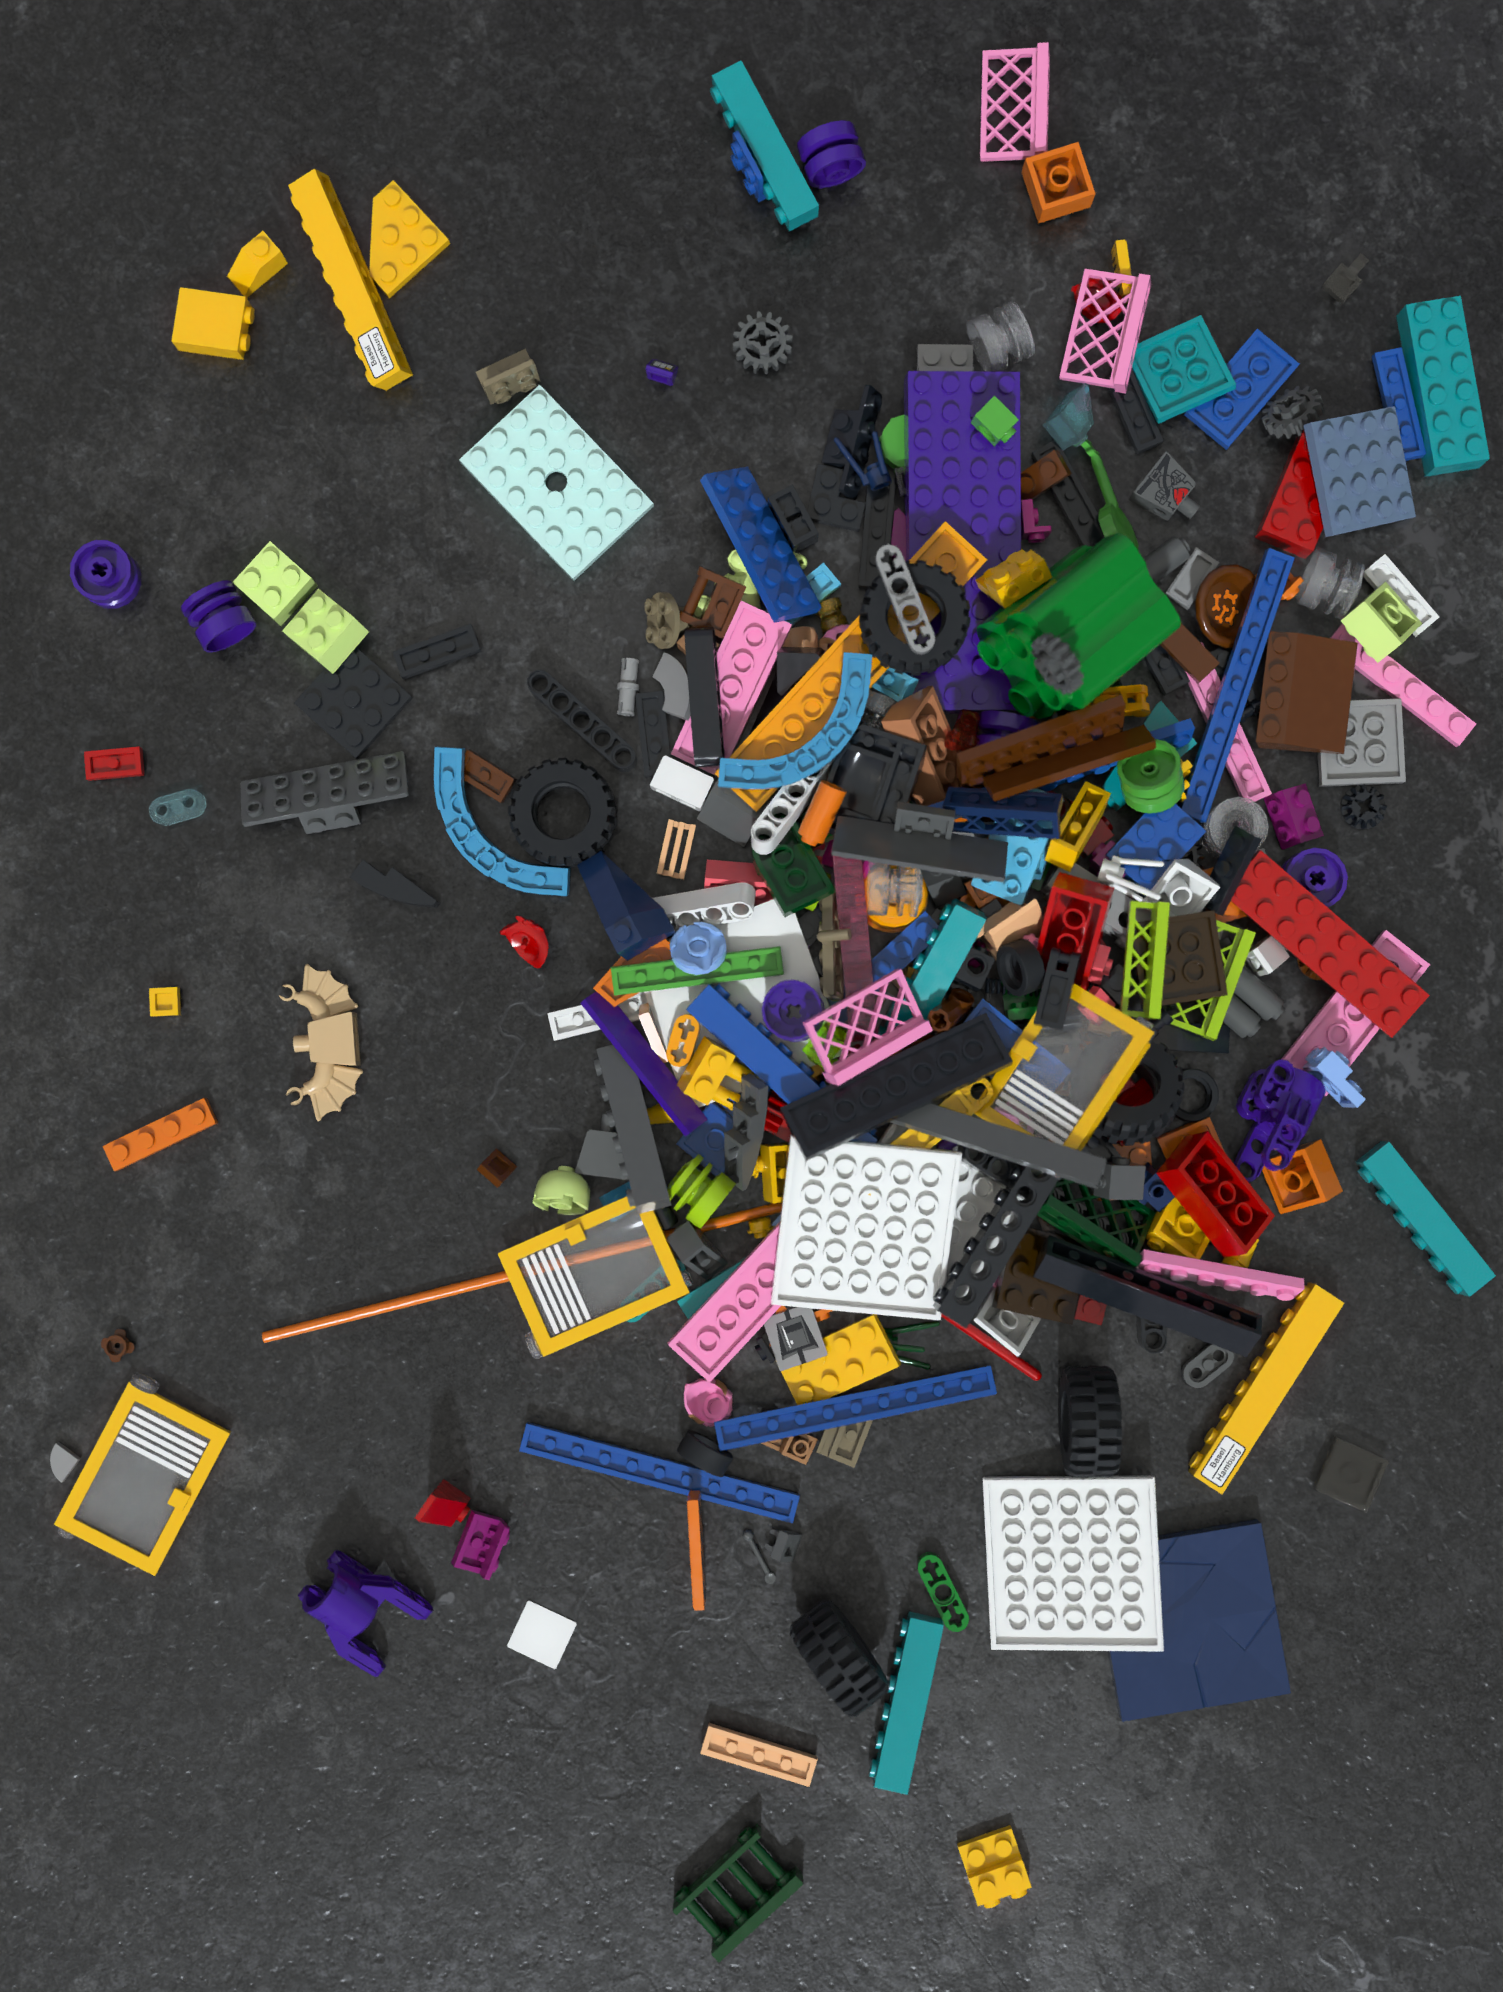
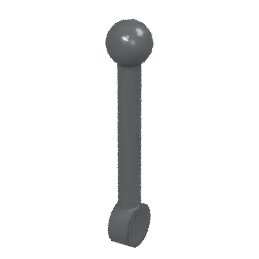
[742,1529,776,1584]

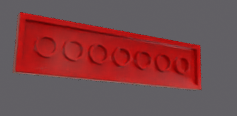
[1231,849,1430,1038]

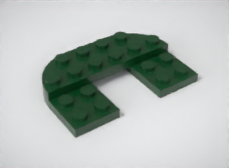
[752,793,913,918]

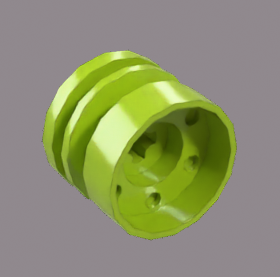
[667,1154,736,1229]

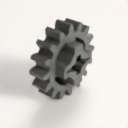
[733,311,792,374]
[1262,386,1324,439]
[1031,633,1084,695]

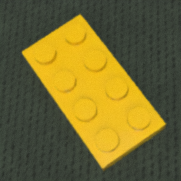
[776,1314,901,1405]

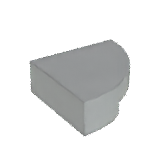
[50,1442,81,1483]

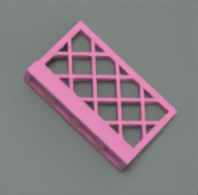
[980,42,1050,162]
[1059,269,1151,393]
[803,969,933,1086]

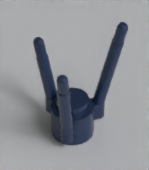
[834,431,892,491]

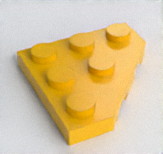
[369,180,450,299]

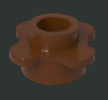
[101,1329,135,1362]

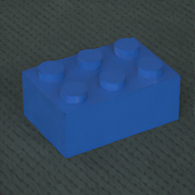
[1106,804,1206,898]

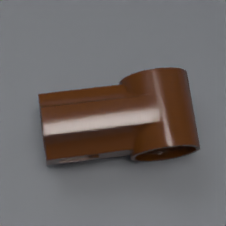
[927,988,975,1033]

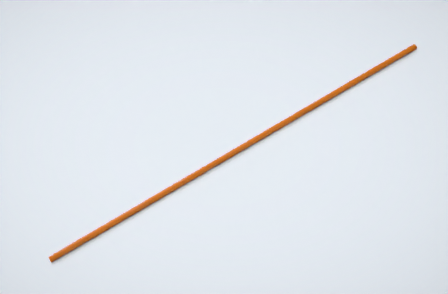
[262,1136,1053,1343]

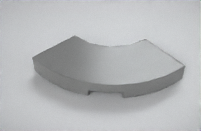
[653,652,691,721]

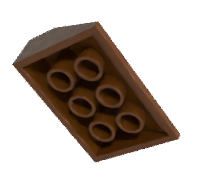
[1256,631,1358,754]

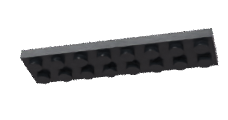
[780,1013,1013,1161]

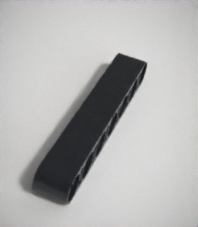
[957,1145,1129,1246]

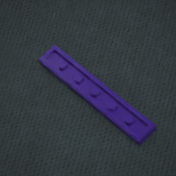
[580,991,708,1137]

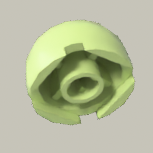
[533,1166,590,1215]

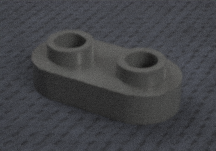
[1182,1343,1234,1388]

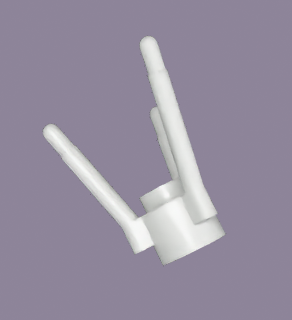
[1097,855,1164,902]

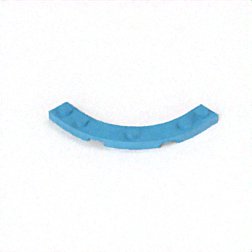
[718,652,872,790]
[434,746,570,896]

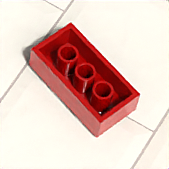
[1254,429,1323,559]
[1037,872,1115,991]
[1156,1131,1275,1257]

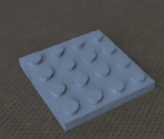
[1304,406,1416,537]

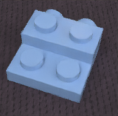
[1302,1047,1366,1108]

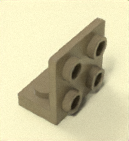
[476,349,541,405]

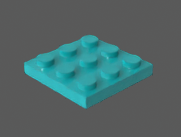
[1132,315,1236,424]

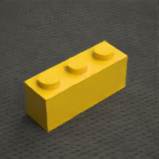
[1045,781,1111,872]

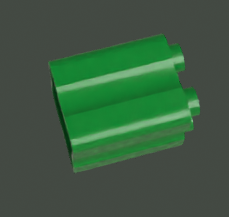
[977,533,1181,719]

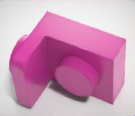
[1021,499,1052,543]

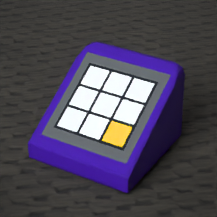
[646,359,678,386]

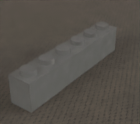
[593,1045,671,1214]

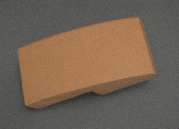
[761,1434,818,1465]

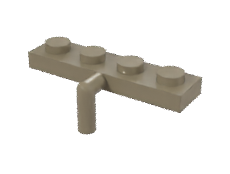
[817,885,851,1001]

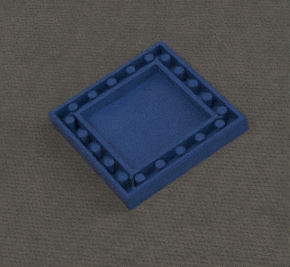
[1108,1519,1291,1722]

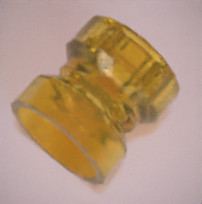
[816,597,849,634]

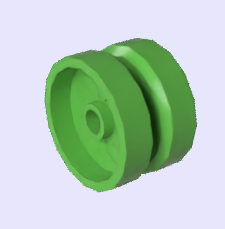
[1117,739,1185,814]

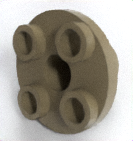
[644,592,692,649]

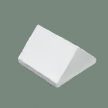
[1142,859,1220,917]
[972,1288,1041,1357]

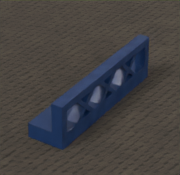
[943,787,1063,839]

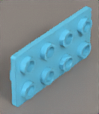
[971,788,1052,905]

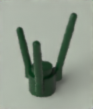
[884,1321,940,1370]

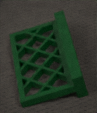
[1037,1177,1155,1267]

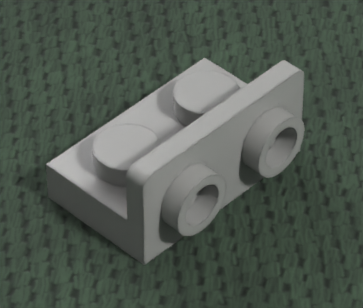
[917,344,974,371]

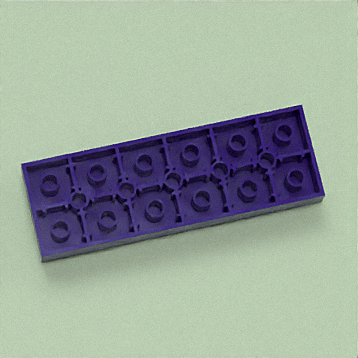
[904,371,1021,714]

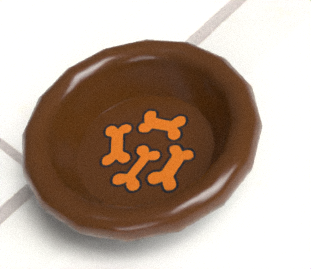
[1195,564,1256,648]

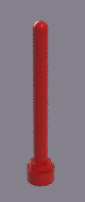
[941,1314,1042,1381]

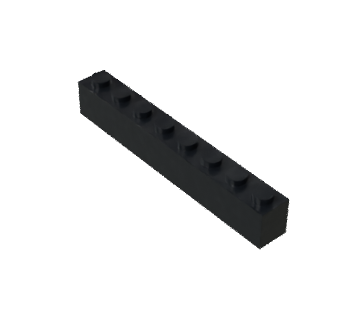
[1033,1235,1262,1357]

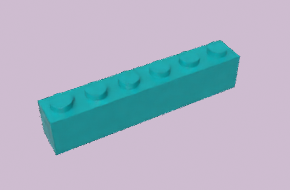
[710,61,819,231]
[873,898,987,1050]
[1356,1141,1496,1297]
[869,1611,944,1795]

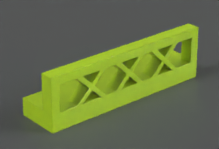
[1120,901,1170,1019]

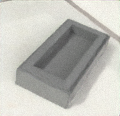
[1165,547,1219,610]

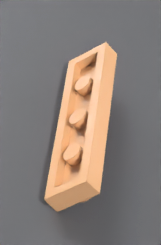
[700,1723,818,1787]

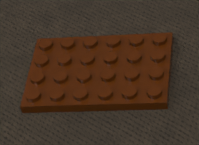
[957,695,1126,789]

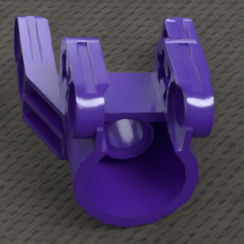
[1233,1059,1326,1182]
[298,1550,434,1677]

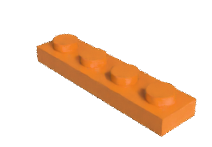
[103,1098,218,1171]

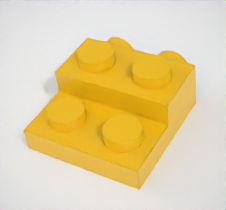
[975,549,1052,609]
[1146,1197,1210,1260]
[957,1825,1032,1908]

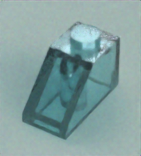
[1043,383,1094,450]

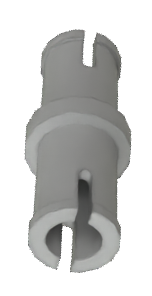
[617,658,639,716]

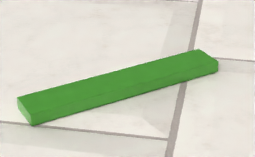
[611,946,784,995]

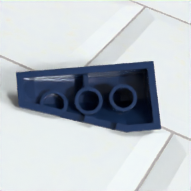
[577,851,676,961]

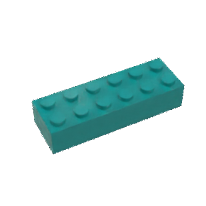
[1396,296,1490,477]

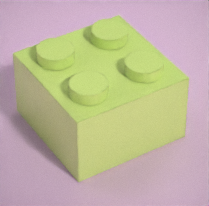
[233,541,318,626]
[1341,582,1423,663]
[282,589,369,674]

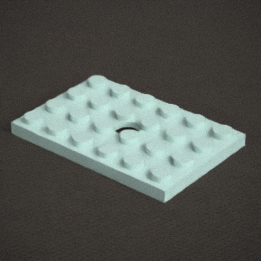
[459,384,654,581]

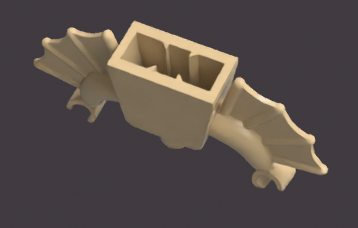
[279,964,363,1121]

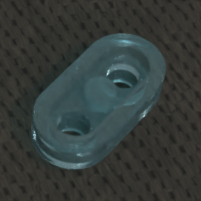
[149,789,206,826]

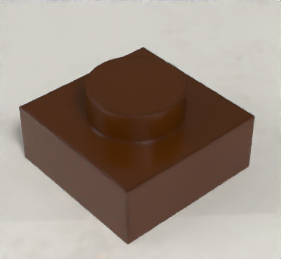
[477,1148,517,1188]

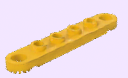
[868,1078,993,1195]

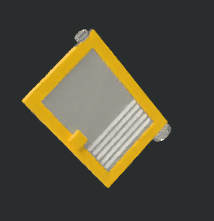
[974,983,1156,1180]
[497,1196,693,1359]
[54,1373,231,1576]

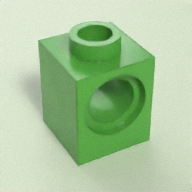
[971,395,1019,447]

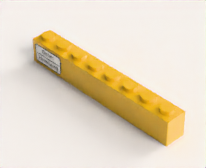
[288,169,413,391]
[1188,1282,1344,1494]

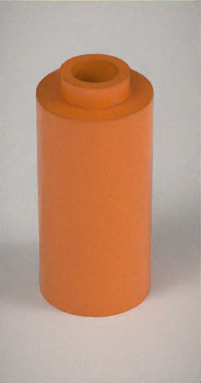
[798,780,847,846]

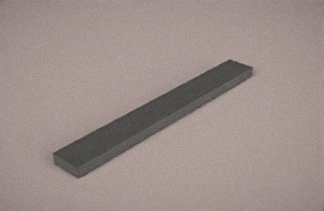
[891,1103,1106,1189]

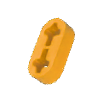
[666,1014,701,1067]

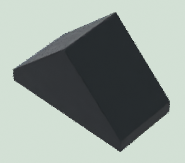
[777,647,825,696]

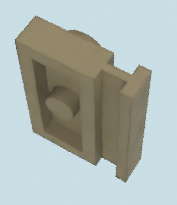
[816,1420,873,1468]

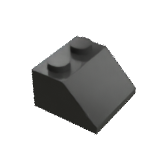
[697,778,773,848]

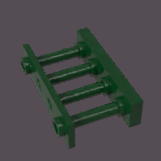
[673,1824,804,1962]

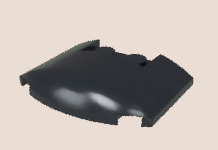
[827,724,927,835]

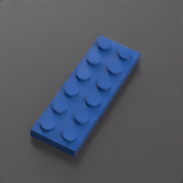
[700,466,822,623]

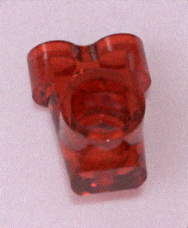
[944,709,980,751]

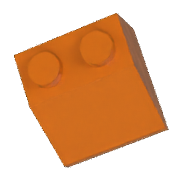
[1262,1139,1343,1214]

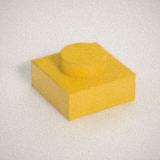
[149,987,181,1017]

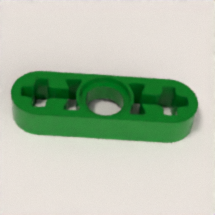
[917,1552,969,1632]

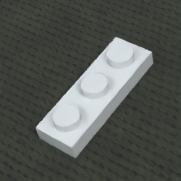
[1361,554,1439,637]

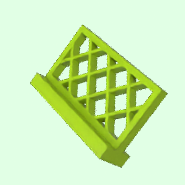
[1171,920,1256,1041]

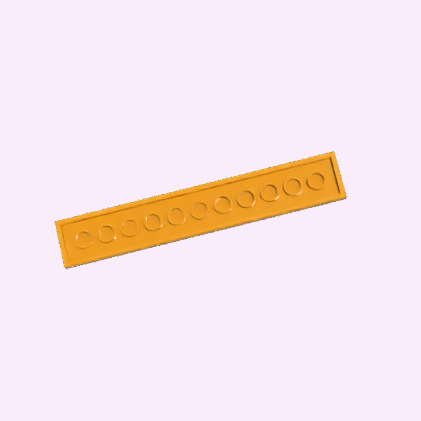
[715,521,987,813]

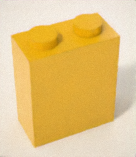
[171,287,254,360]

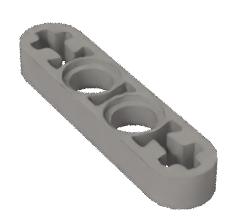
[875,545,935,655]

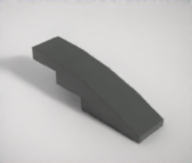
[724,1073,768,1191]

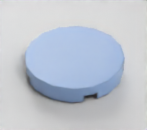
[670,922,727,975]

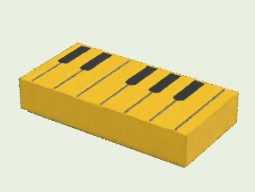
[1111,239,1132,304]

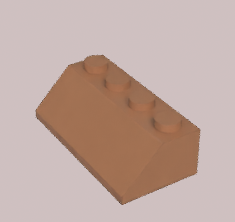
[881,686,960,806]

